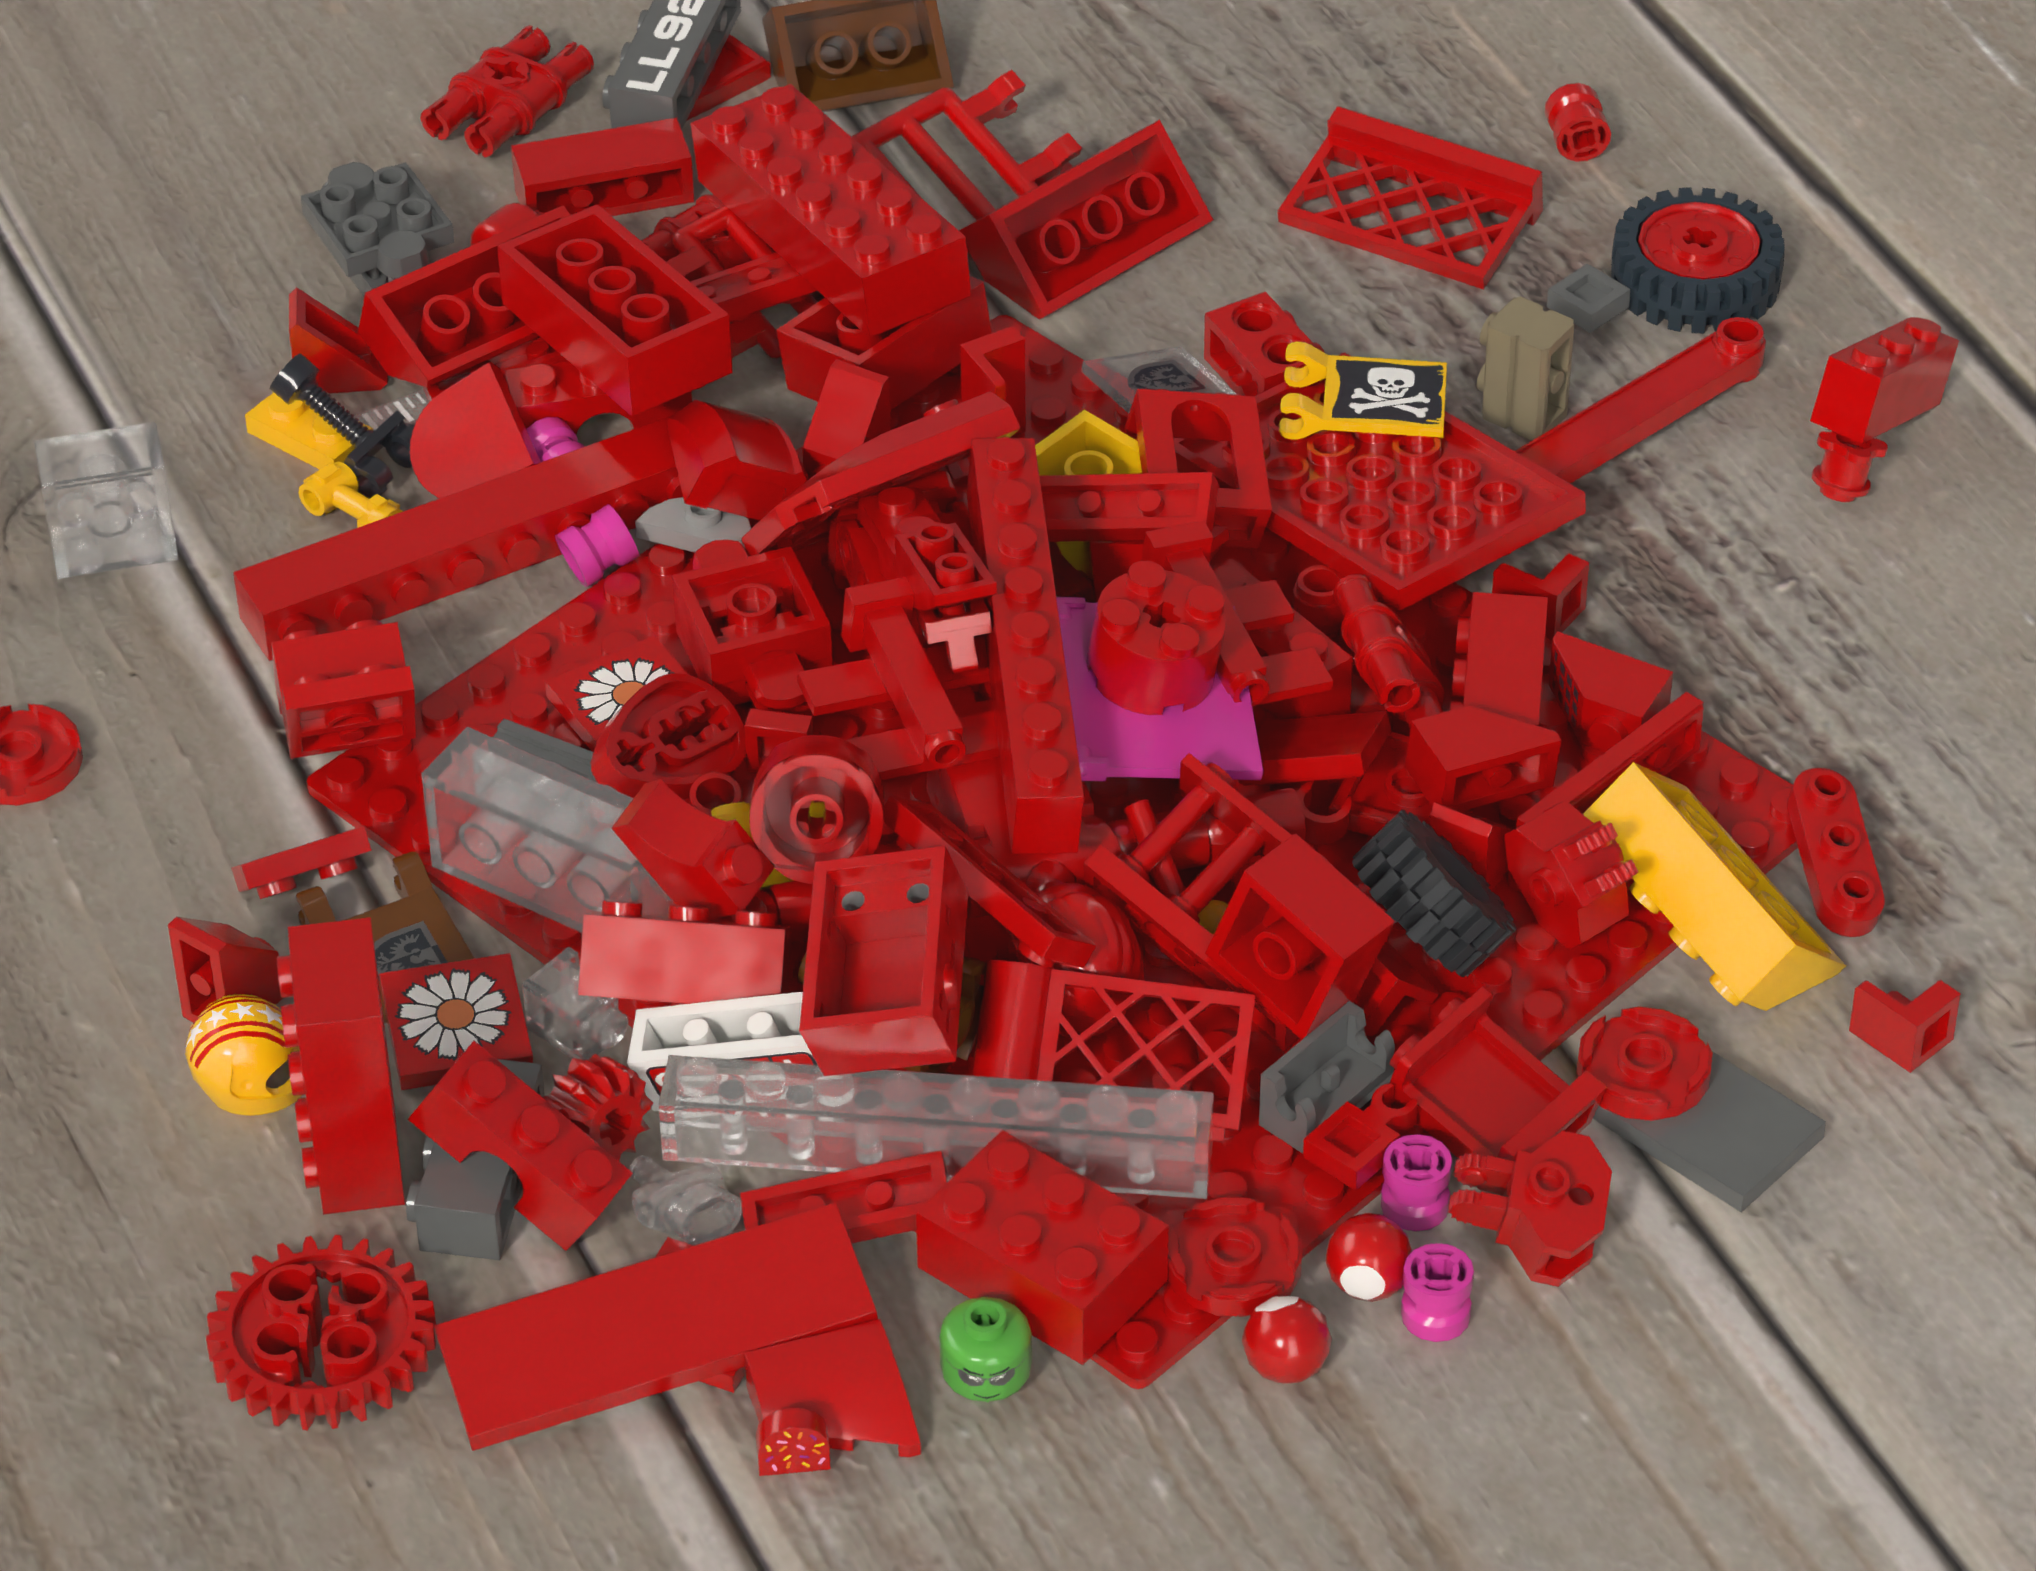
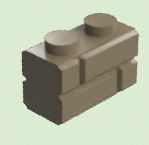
[1477,296,1574,441]

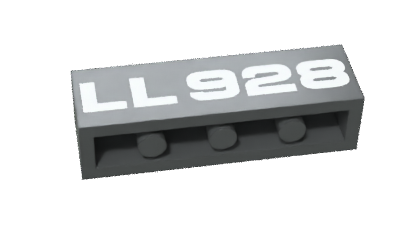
[602,0,741,130]

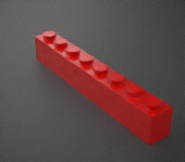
[233,415,683,661]
[966,437,1084,854]

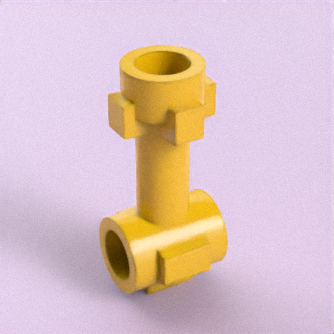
[298,462,403,527]

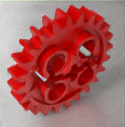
[206,1235,436,1430]

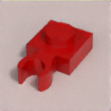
[1303,1083,1418,1191]

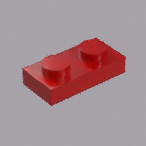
[231,826,372,899]

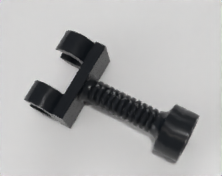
[270,353,415,499]

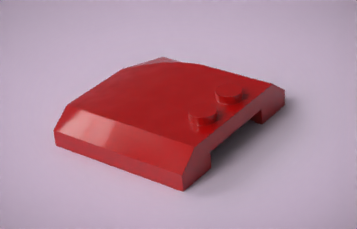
[741,391,1021,556]

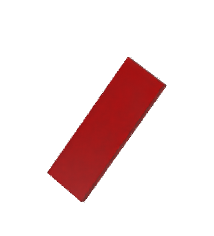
[434,1202,878,1451]

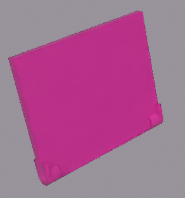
[1056,597,1263,781]

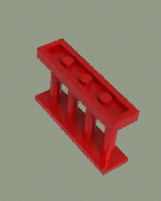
[1084,753,1389,1052]

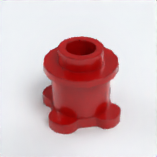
[1812,431,1888,502]

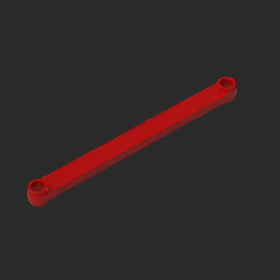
[1292,317,1766,634]

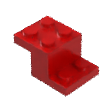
[271,620,416,759]

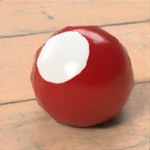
[1325,1213,1413,1302]
[1242,1296,1332,1384]

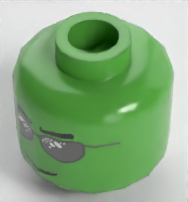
[939,1297,1032,1402]

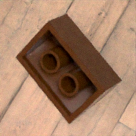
[762,0,954,112]

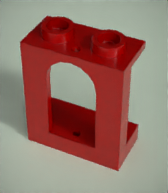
[1124,389,1272,548]

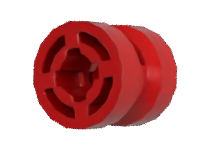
[1545,83,1611,162]

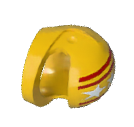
[185,994,302,1116]

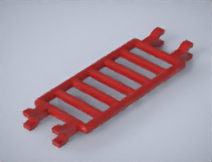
[666,69,1082,359]

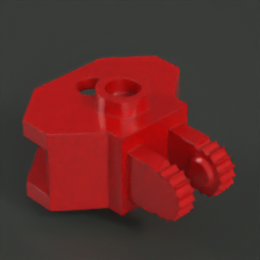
[1504,800,1638,949]
[1448,1130,1612,1287]

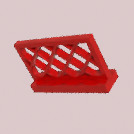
[1278,106,1543,290]

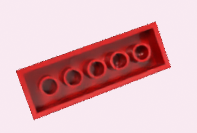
[690,84,972,338]

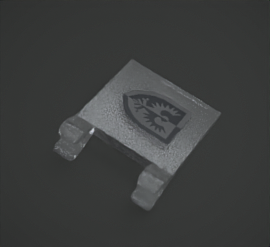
[1081,346,1237,413]

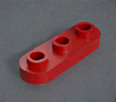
[1787,768,1885,937]

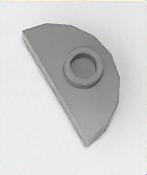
[635,497,751,552]

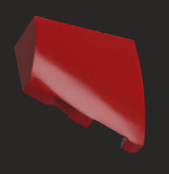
[744,1319,921,1458]

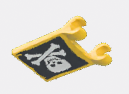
[1279,342,1447,439]

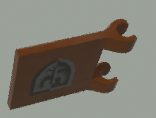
[296,852,475,1024]

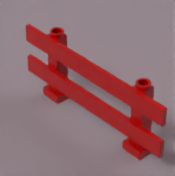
[797,520,1333,781]

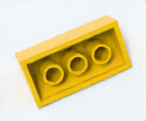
[1583,762,1846,1011]

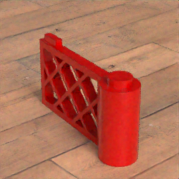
[969,960,1256,1143]

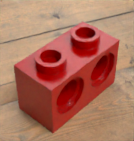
[1204,291,1325,396]

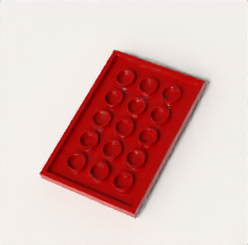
[1173,352,1586,611]

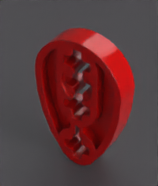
[590,673,746,799]

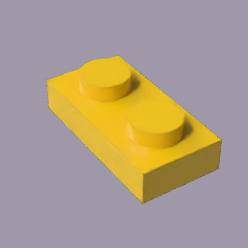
[245,392,373,469]

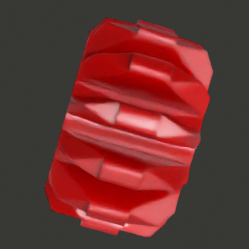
[543,1054,653,1162]

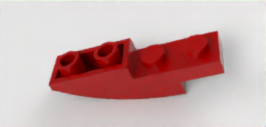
[858,487,997,610]

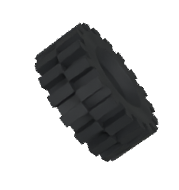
[1352,810,1516,977]

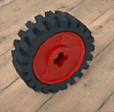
[1611,187,1785,334]

